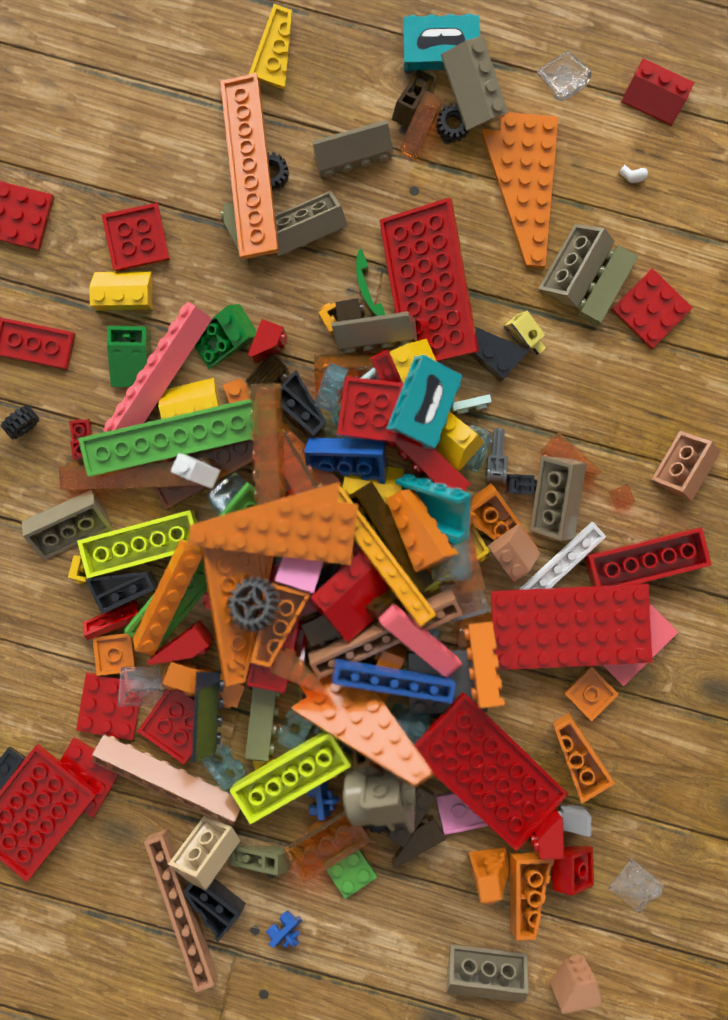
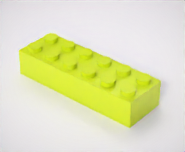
[77,510,197,578]
[230,731,353,824]

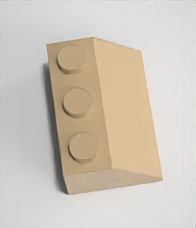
[168,816,241,890]

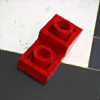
[69,418,92,460]

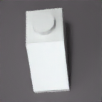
[171,453,221,488]

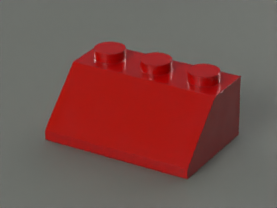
[621,58,695,126]

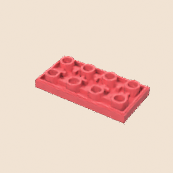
[603,604,678,686]

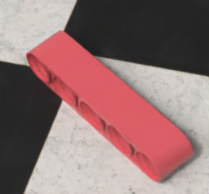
[379,604,462,678]

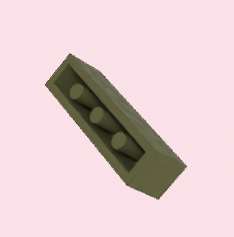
[577,245,638,327]
[245,687,281,761]

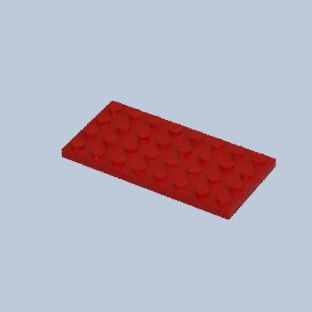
[379,197,479,362]
[490,584,653,670]
[413,692,568,851]

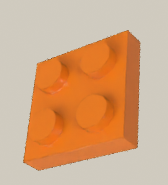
[93,633,137,676]
[563,666,619,721]

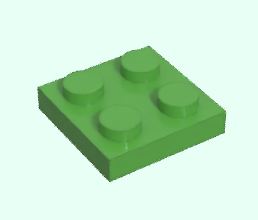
[324,843,377,899]

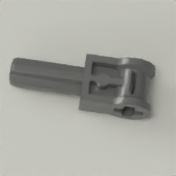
[485,428,508,485]

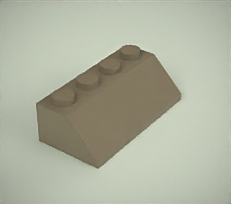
[441,36,508,131]
[312,120,393,178]
[275,191,348,256]
[538,224,615,307]
[332,312,417,354]
[530,456,587,541]
[22,489,113,561]
[446,944,529,1003]

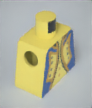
[503,311,546,355]

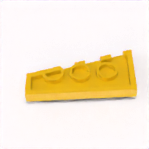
[249,4,292,90]

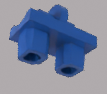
[307,781,339,820]
[266,911,303,948]

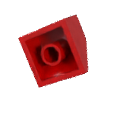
[248,319,288,363]
[530,809,564,859]
[551,846,594,896]

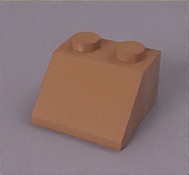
[488,524,540,582]

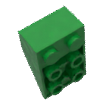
[195,304,257,369]
[107,326,151,388]

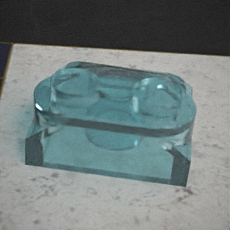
[207,472,247,514]
[432,540,472,581]
[390,703,431,745]

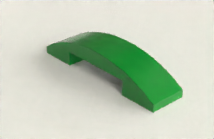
[356,249,386,317]

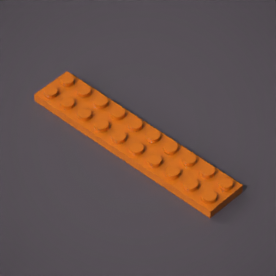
[220,73,279,260]

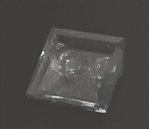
[537,51,591,101]
[608,858,664,914]

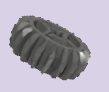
[226,577,282,632]

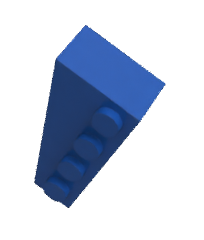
[304,438,388,484]

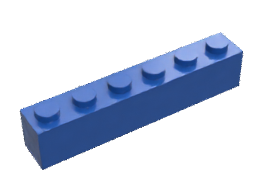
[332,659,456,703]

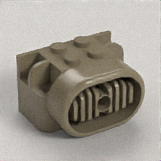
[343,762,416,832]

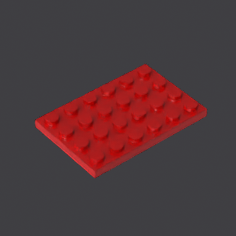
[0,744,98,882]

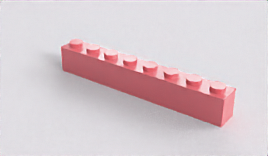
[103,302,212,432]

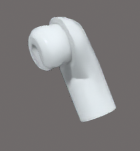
[618,165,648,183]

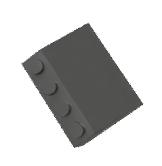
[408,650,488,714]

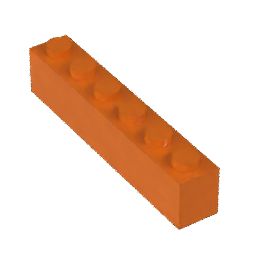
[133,539,203,656]

